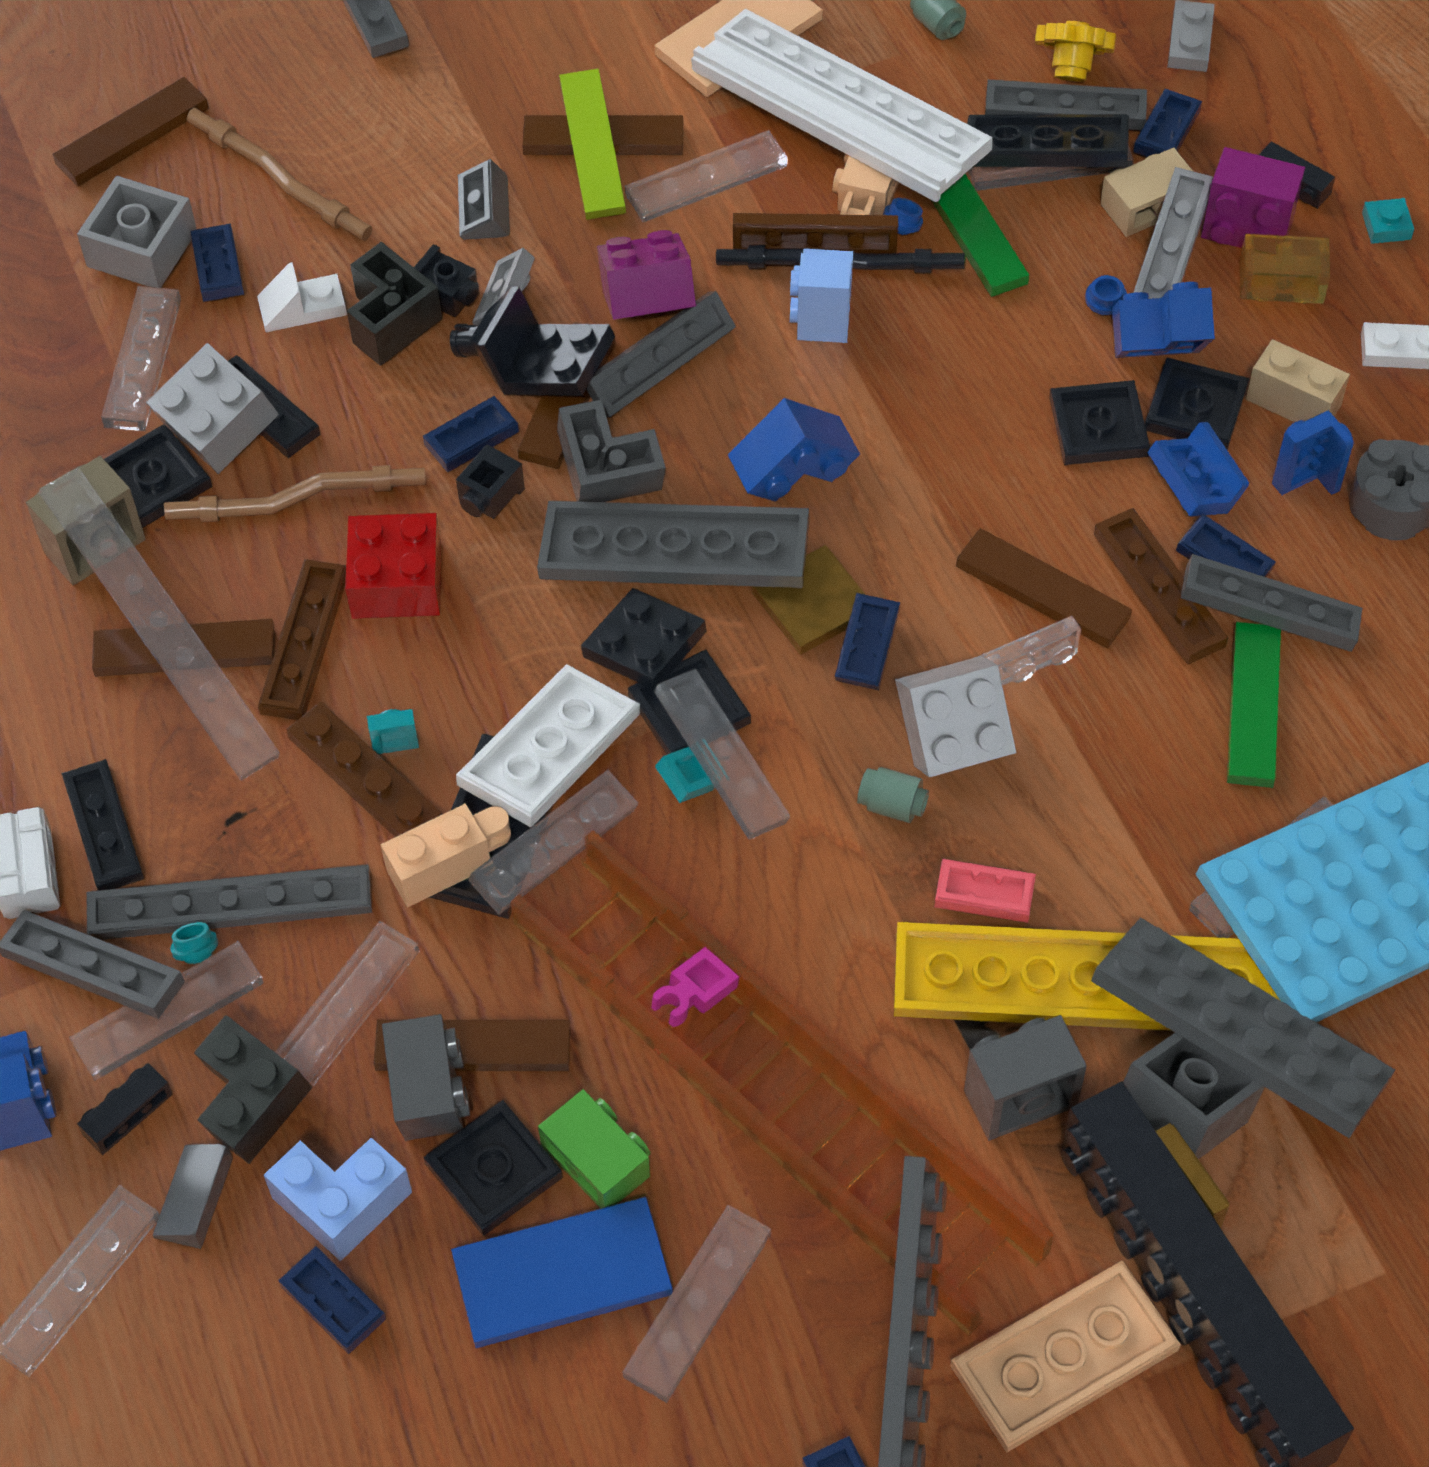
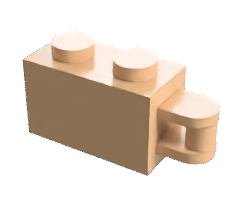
[832,153,899,215]
[380,803,511,908]

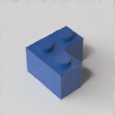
[1112,282,1215,358]
[728,398,860,502]
[0,1031,57,1151]

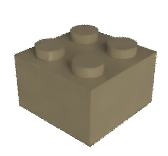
[26,456,146,586]

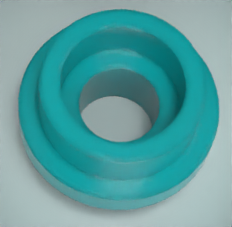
[170,922,219,964]

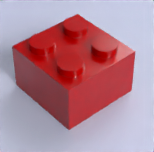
[345,513,441,619]

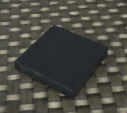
[1145,357,1249,451]
[1049,380,1150,465]
[104,424,213,528]
[628,649,751,755]
[423,1100,563,1236]

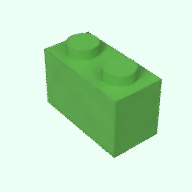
[538,1089,650,1209]

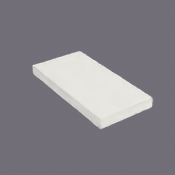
[456,664,640,827]

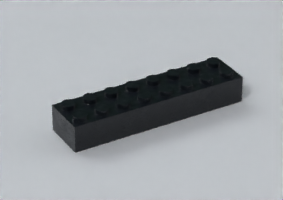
[1060,1081,1354,1467]

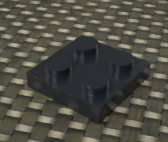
[581,588,707,690]

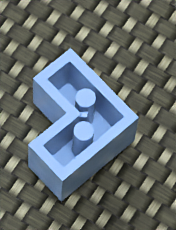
[790,249,853,343]
[264,1138,412,1261]

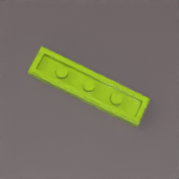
[559,68,626,220]

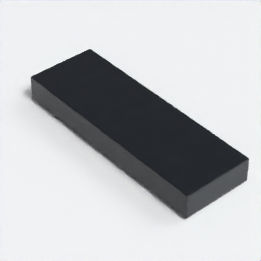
[228,355,321,459]
[62,759,144,891]

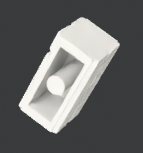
[0,807,60,919]

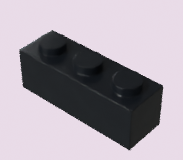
[1259,141,1335,209]
[77,1063,173,1156]

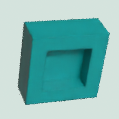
[1362,198,1414,244]
[367,709,419,754]
[655,744,721,803]

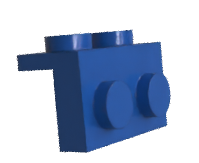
[1272,410,1354,495]
[1147,422,1249,517]

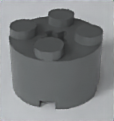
[1349,439,1429,540]

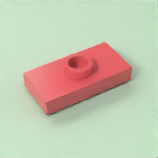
[934,859,1036,923]

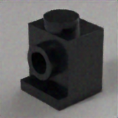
[414,244,479,318]
[456,445,525,519]

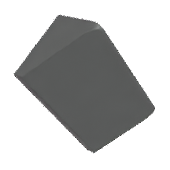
[458,159,510,240]
[152,1144,233,1249]

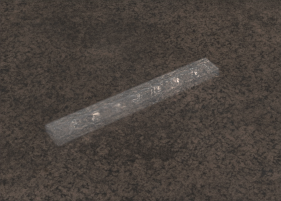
[39,467,280,781]

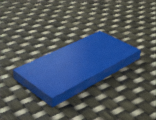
[451,1197,673,1348]

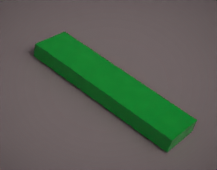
[930,174,1029,297]
[1227,622,1281,788]

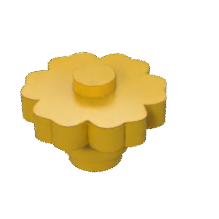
[1035,21,1116,82]

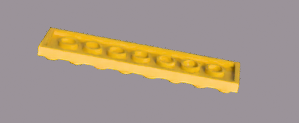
[894,922,1280,1030]

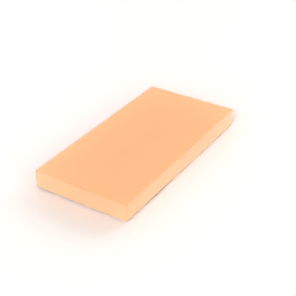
[655,0,823,97]
[950,1260,1181,1453]

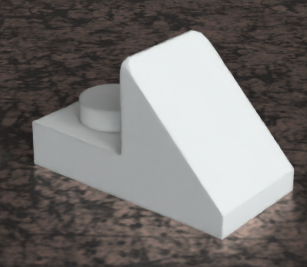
[257,262,347,332]

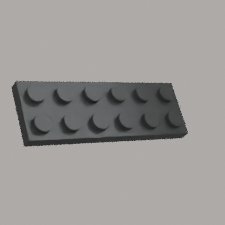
[537,501,810,588]
[1091,917,1395,1138]
[878,1156,947,1467]

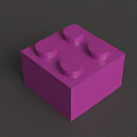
[1201,147,1305,258]
[597,230,696,320]

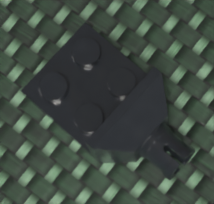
[450,286,615,396]

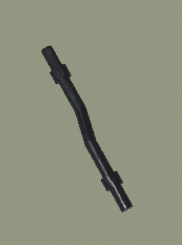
[716,245,966,274]

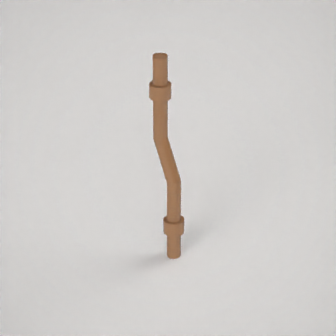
[187,108,372,241]
[164,465,426,522]

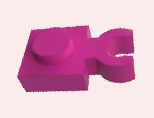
[651,947,739,1027]

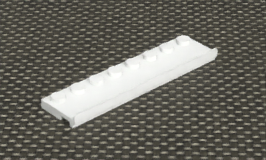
[691,9,992,202]

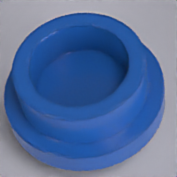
[883,198,923,235]
[1085,275,1127,315]

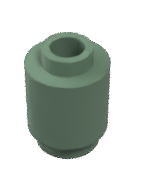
[910,0,967,40]
[857,767,929,823]

